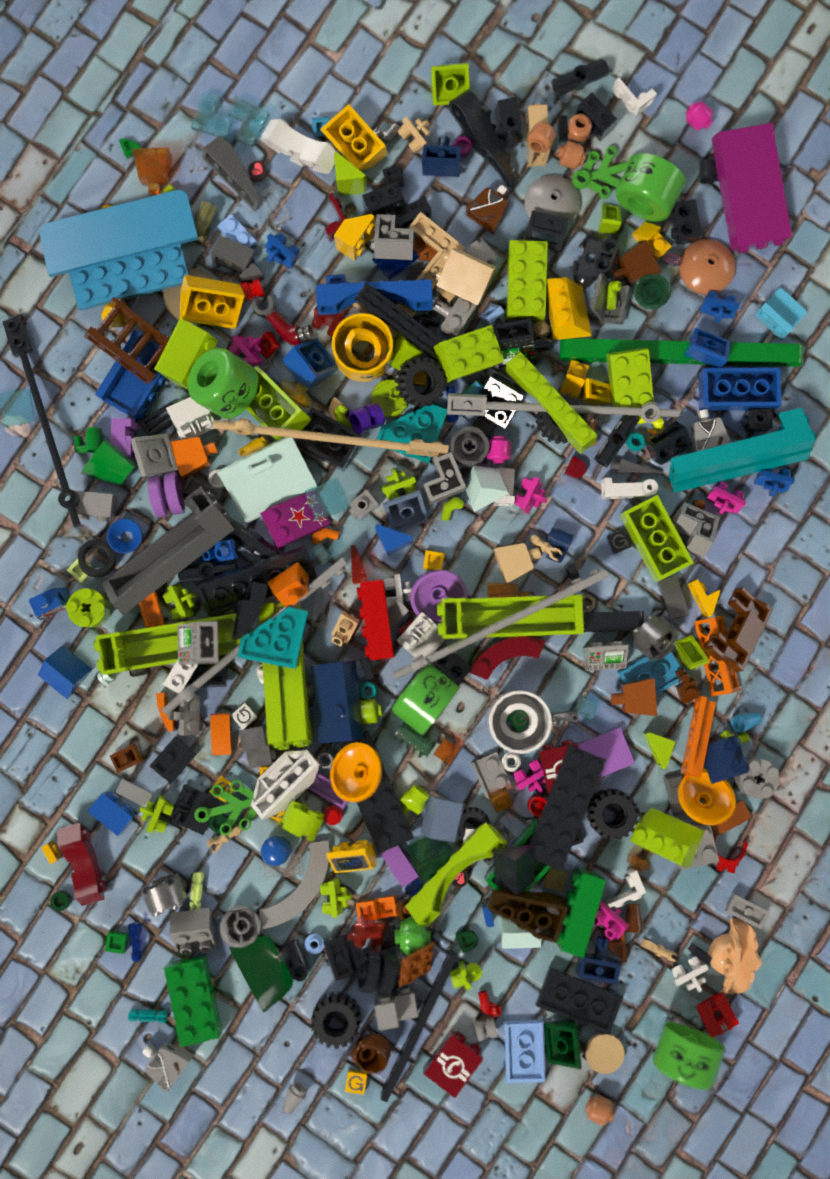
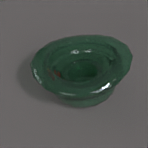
[634,274,672,309]

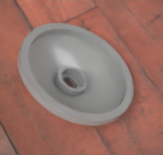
[524,175,580,226]

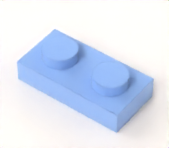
[218,214,257,248]

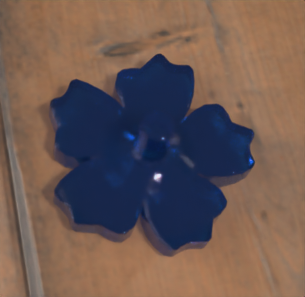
[405,879,425,900]

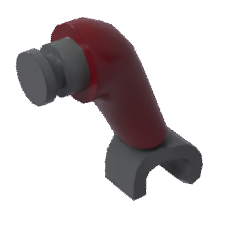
[252,295,314,346]

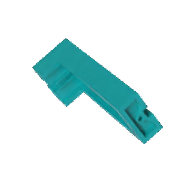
[669,407,816,493]

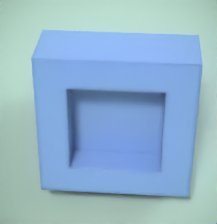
[479,304,505,327]

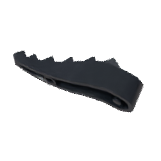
[449,90,518,187]

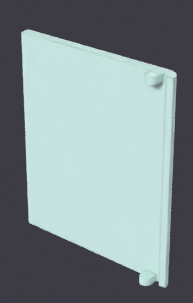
[217,437,318,524]

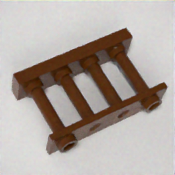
[84,297,170,385]

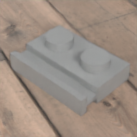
[471,752,512,799]

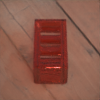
[350,545,368,585]

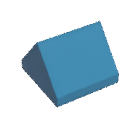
[312,116,331,137]

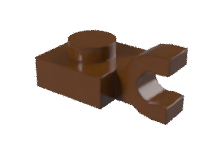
[675,668,701,704]

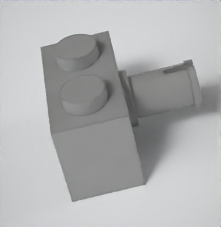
[433,297,477,339]

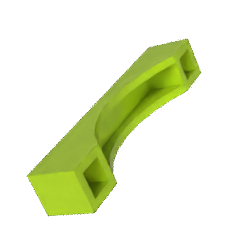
[506,352,597,454]
[405,823,508,927]

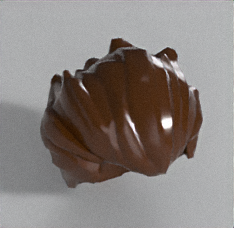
[350,1032,392,1074]

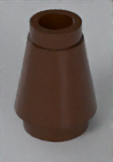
[625,904,644,933]

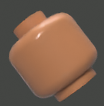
[567,114,592,143]
[528,122,556,153]
[557,141,586,170]
[585,1094,616,1126]

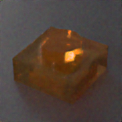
[433,738,460,765]
[488,787,513,813]
[626,854,651,871]

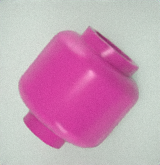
[685,101,714,131]
[487,436,511,464]

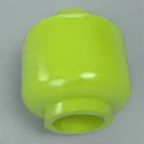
[360,698,383,725]

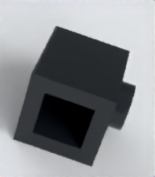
[741,409,773,432]

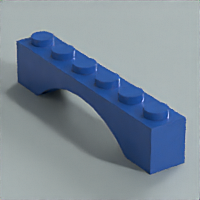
[316,279,433,315]

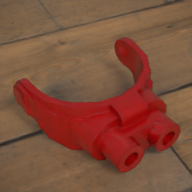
[713,835,748,873]

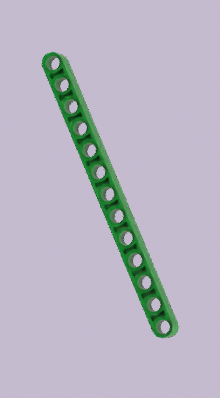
[560,338,803,367]

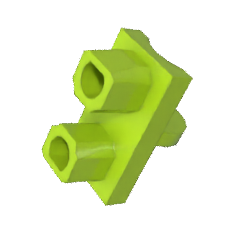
[381,468,416,500]
[163,584,197,620]
[139,795,174,833]
[320,878,353,918]
[450,960,482,990]

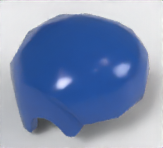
[260,836,292,867]

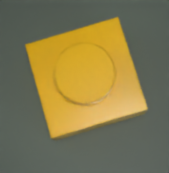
[41,841,63,864]

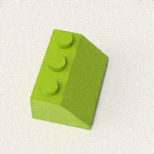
[154,318,219,389]
[630,808,705,868]

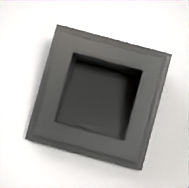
[240,263,265,283]

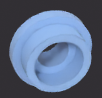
[305,934,324,954]

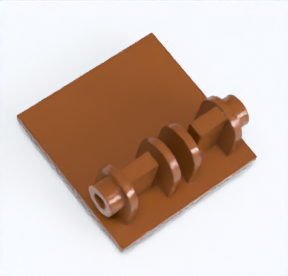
[399,942,434,987]

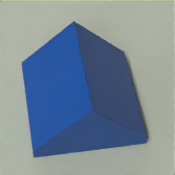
[684,327,731,368]
[375,524,413,556]
[38,645,93,699]

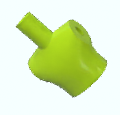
[399,784,430,816]

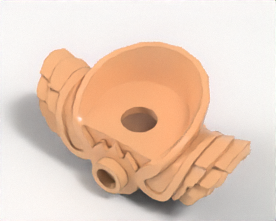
[708,917,762,994]

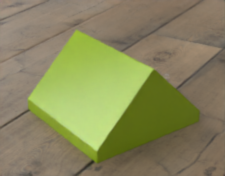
[430,63,470,106]
[334,152,367,196]

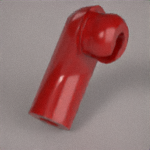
[478,990,502,1017]

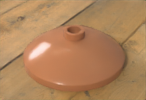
[679,239,736,295]

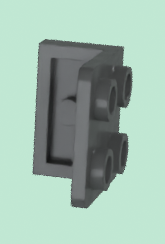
[590,274,632,325]

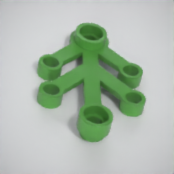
[572,146,637,199]
[194,780,256,835]

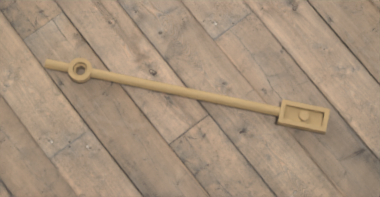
[213,418,448,457]

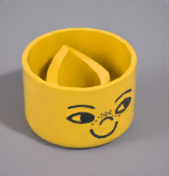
[332,313,393,382]

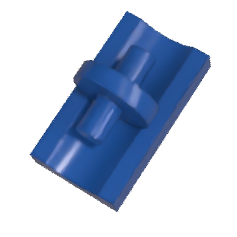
[265,233,299,269]
[700,291,739,323]
[754,468,795,497]
[202,539,238,562]

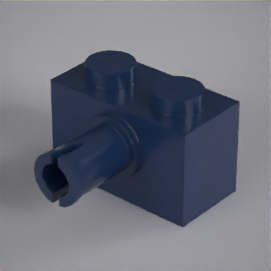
[422,136,461,177]
[575,936,621,985]

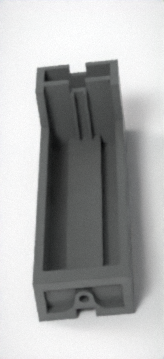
[101,486,235,615]

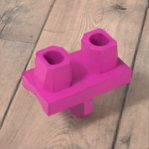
[229,335,264,367]
[514,477,547,514]
[706,481,746,515]
[513,758,546,793]
[594,901,629,940]

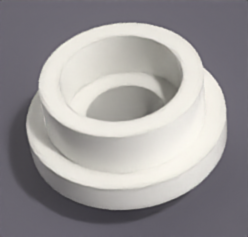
[502,752,521,772]

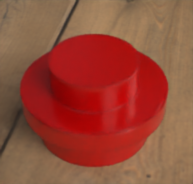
[324,805,343,825]

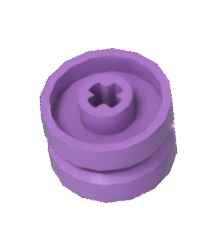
[148,472,185,518]

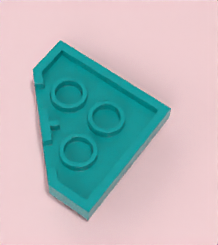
[377,404,447,464]
[237,607,308,669]

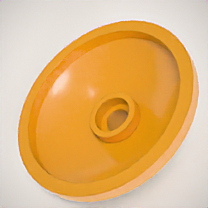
[330,742,382,802]
[678,769,736,825]

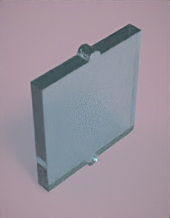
[0,389,35,427]
[305,481,347,521]

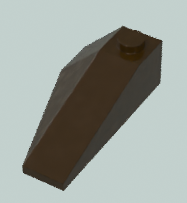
[487,889,568,943]

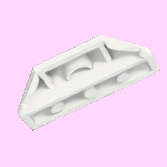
[251,750,320,820]

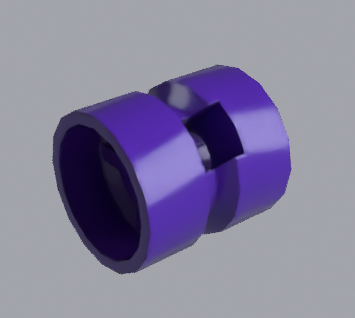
[349,402,385,434]

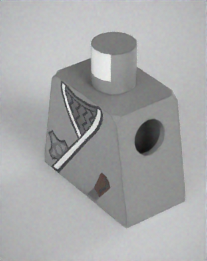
[690,409,731,453]
[142,1041,193,1093]

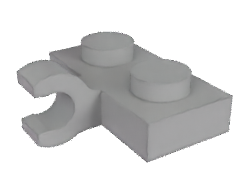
[168,696,200,735]

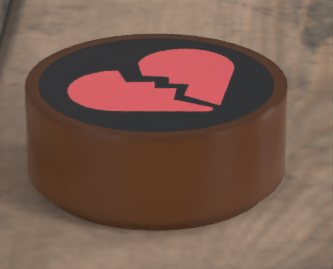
[248,161,267,182]
[451,869,469,888]
[396,899,412,919]

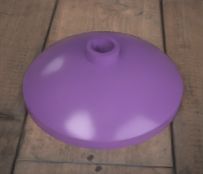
[410,570,468,624]

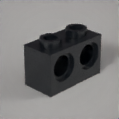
[575,93,618,142]
[362,181,404,219]
[668,199,702,246]
[644,421,693,465]
[430,642,472,685]

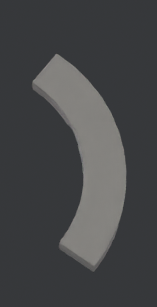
[259,839,330,929]

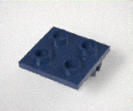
[704,735,750,784]

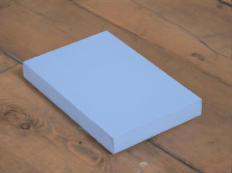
[504,1020,546,1083]

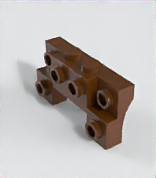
[704,587,773,672]

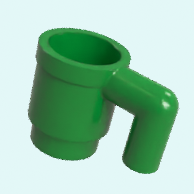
[74,427,104,454]

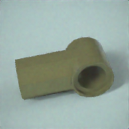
[194,201,218,243]

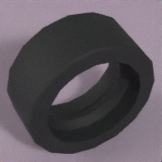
[78,539,115,578]

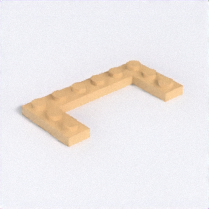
[352,212,465,339]

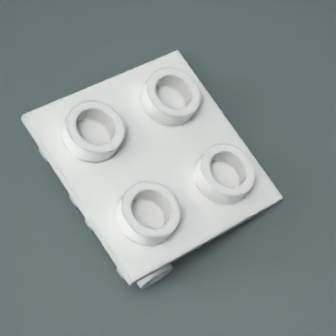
[166,397,214,440]
[396,612,446,657]

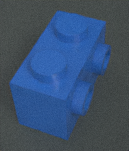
[87,791,137,836]

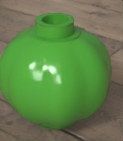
[395,918,431,956]

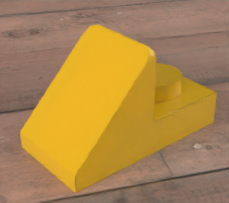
[631,222,672,261]
[560,360,589,398]
[687,579,720,618]

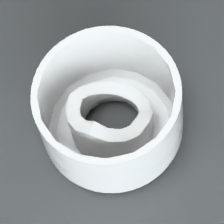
[487,690,552,754]

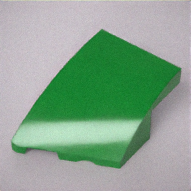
[81,439,137,486]

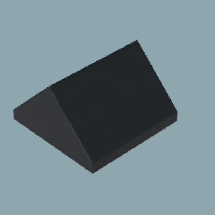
[492,845,535,895]

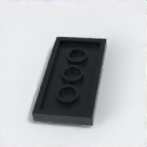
[535,967,623,1035]

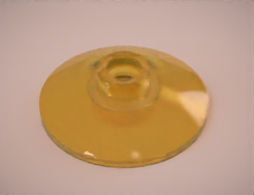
[281,380,313,408]

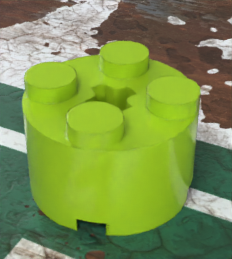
[66,588,111,628]
[279,800,325,842]

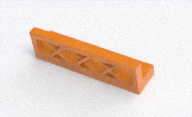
[694,615,741,696]
[681,696,716,778]

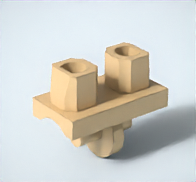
[397,117,431,154]
[331,610,360,647]

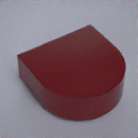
[564,456,587,479]

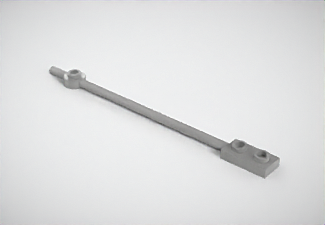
[447,393,680,423]
[161,558,347,715]
[392,569,609,680]

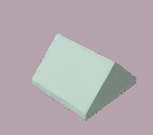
[466,465,509,512]
[500,917,541,949]

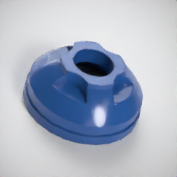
[107,518,143,554]

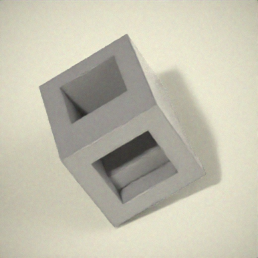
[349,489,379,520]

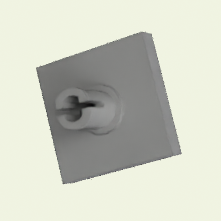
[131,433,178,477]

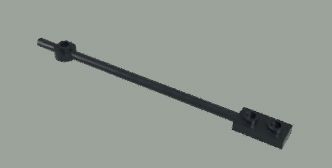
[2,315,81,527]

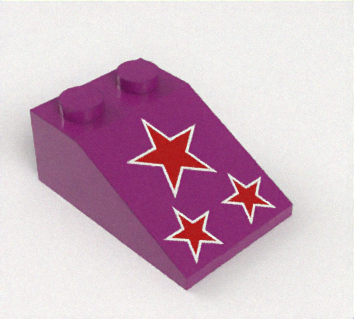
[260,490,331,550]

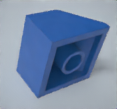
[282,338,339,390]

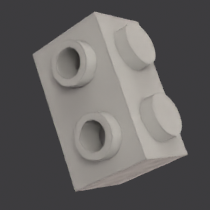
[74,490,118,522]

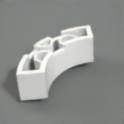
[260,119,338,174]

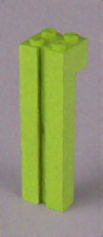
[437,595,584,639]
[259,603,314,750]
[94,613,245,675]

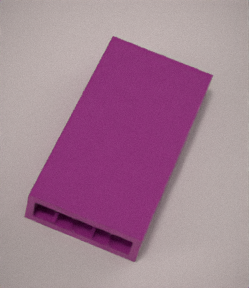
[711,123,792,253]

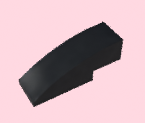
[232,582,268,640]

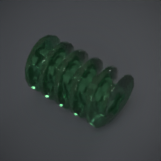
[393,722,437,759]

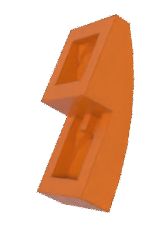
[156,692,177,732]
[210,713,232,755]
[355,894,398,923]

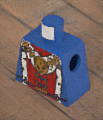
[28,588,70,621]

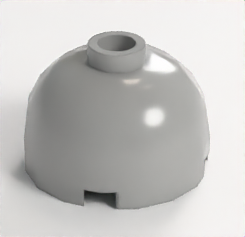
[220,906,261,948]

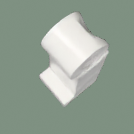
[601,478,658,499]

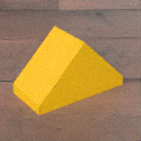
[582,378,612,404]

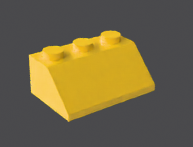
[320,104,387,171]
[179,275,245,329]
[546,277,591,340]

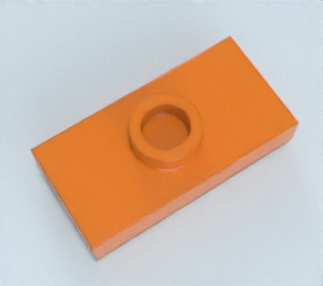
[138,591,166,628]

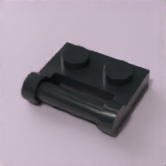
[525,211,569,253]

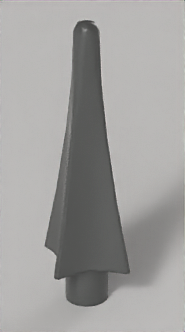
[611,459,662,475]

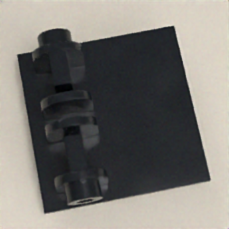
[168,784,220,835]

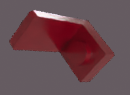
[325,193,349,242]

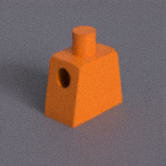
[170,437,218,479]
[268,562,309,607]

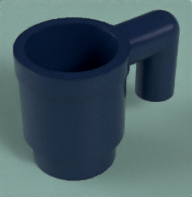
[545,528,574,563]

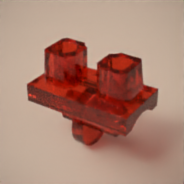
[312,305,344,337]
[347,914,386,947]

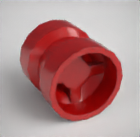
[241,278,264,302]
[527,795,546,817]

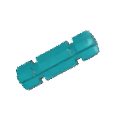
[128,1009,168,1023]

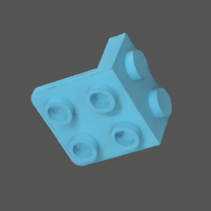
[754,288,807,340]

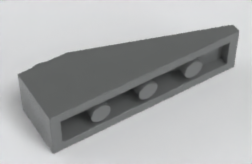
[202,135,261,212]

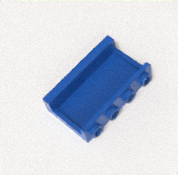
[95,330,167,421]

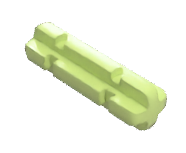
[189,872,204,910]

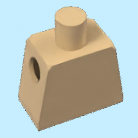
[493,543,541,584]

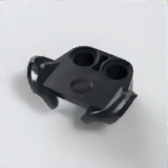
[573,233,620,289]

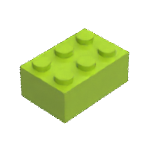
[434,325,505,383]
[606,348,654,408]

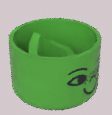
[616,153,686,222]
[188,348,258,419]
[392,664,460,736]
[653,1021,726,1090]

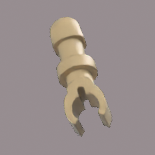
[530,535,563,561]
[207,824,243,853]
[640,939,678,962]

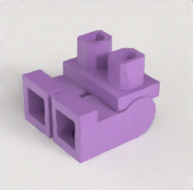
[111,418,140,461]

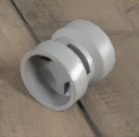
[474,1017,498,1042]

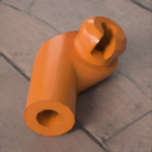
[312,527,340,545]

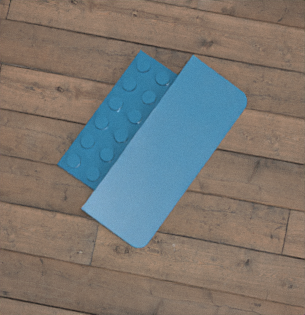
[39,190,199,311]

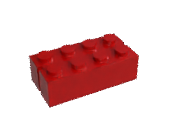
[357,579,394,661]

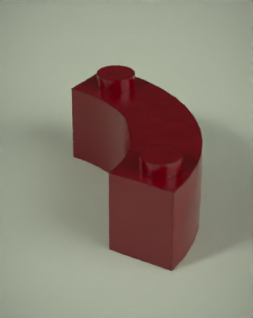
[469,636,546,680]
[57,823,107,906]

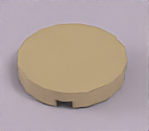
[585,1032,625,1074]

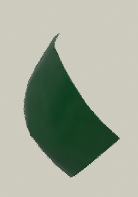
[229,936,293,1013]

